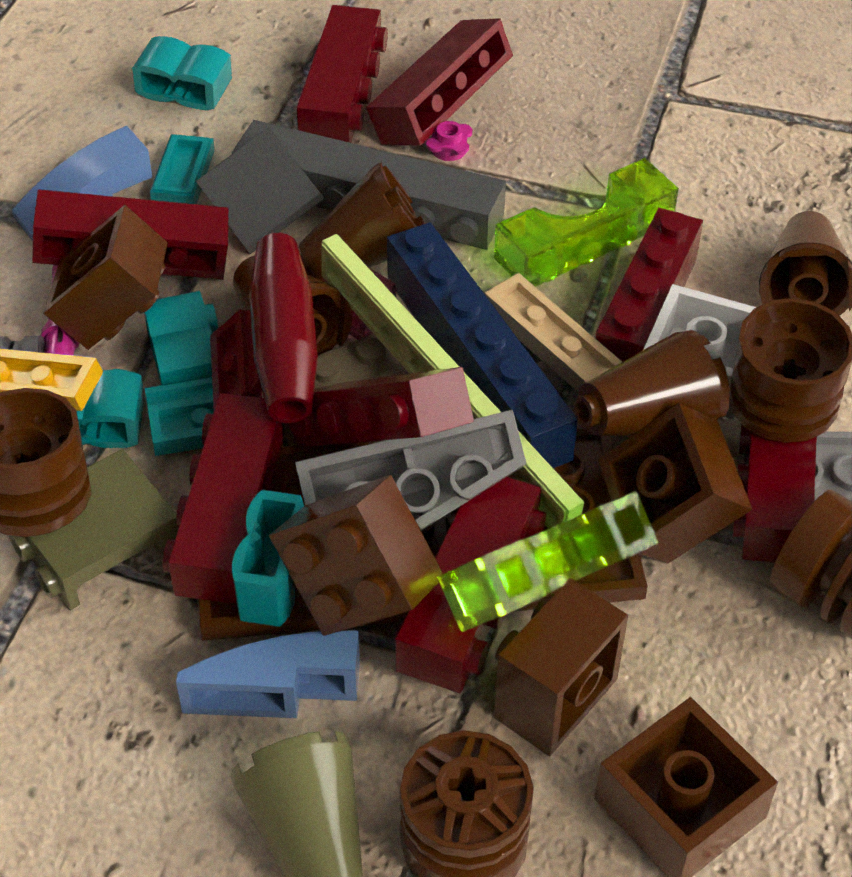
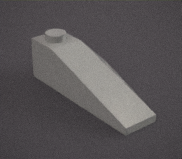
[295,410,526,531]

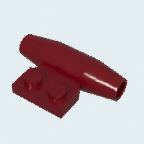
[210,233,318,423]

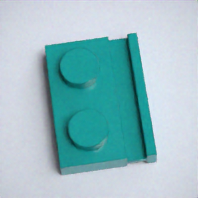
[145,377,214,456]

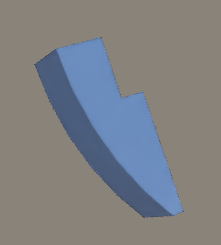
[12,125,152,241]
[176,630,360,718]

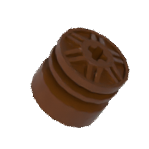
[729,298,852,443]
[0,388,92,537]
[769,490,852,639]
[400,730,534,877]

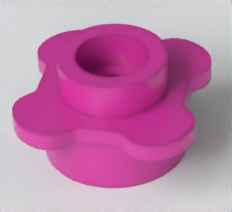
[426,121,473,161]

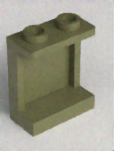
[9,448,179,610]

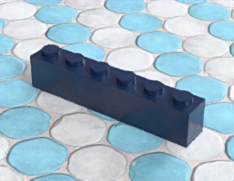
[387,222,578,468]

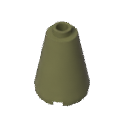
[231,731,363,877]

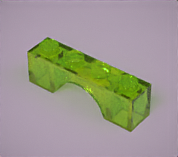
[494,158,679,287]
[437,491,659,632]

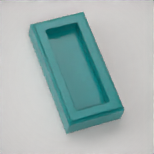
[150,134,215,204]

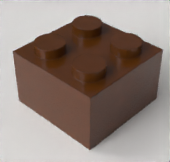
[43,205,168,350]
[598,402,753,564]
[269,475,445,636]
[493,578,628,757]
[594,696,778,877]

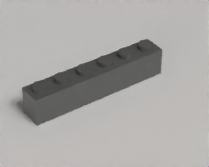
[232,119,506,250]

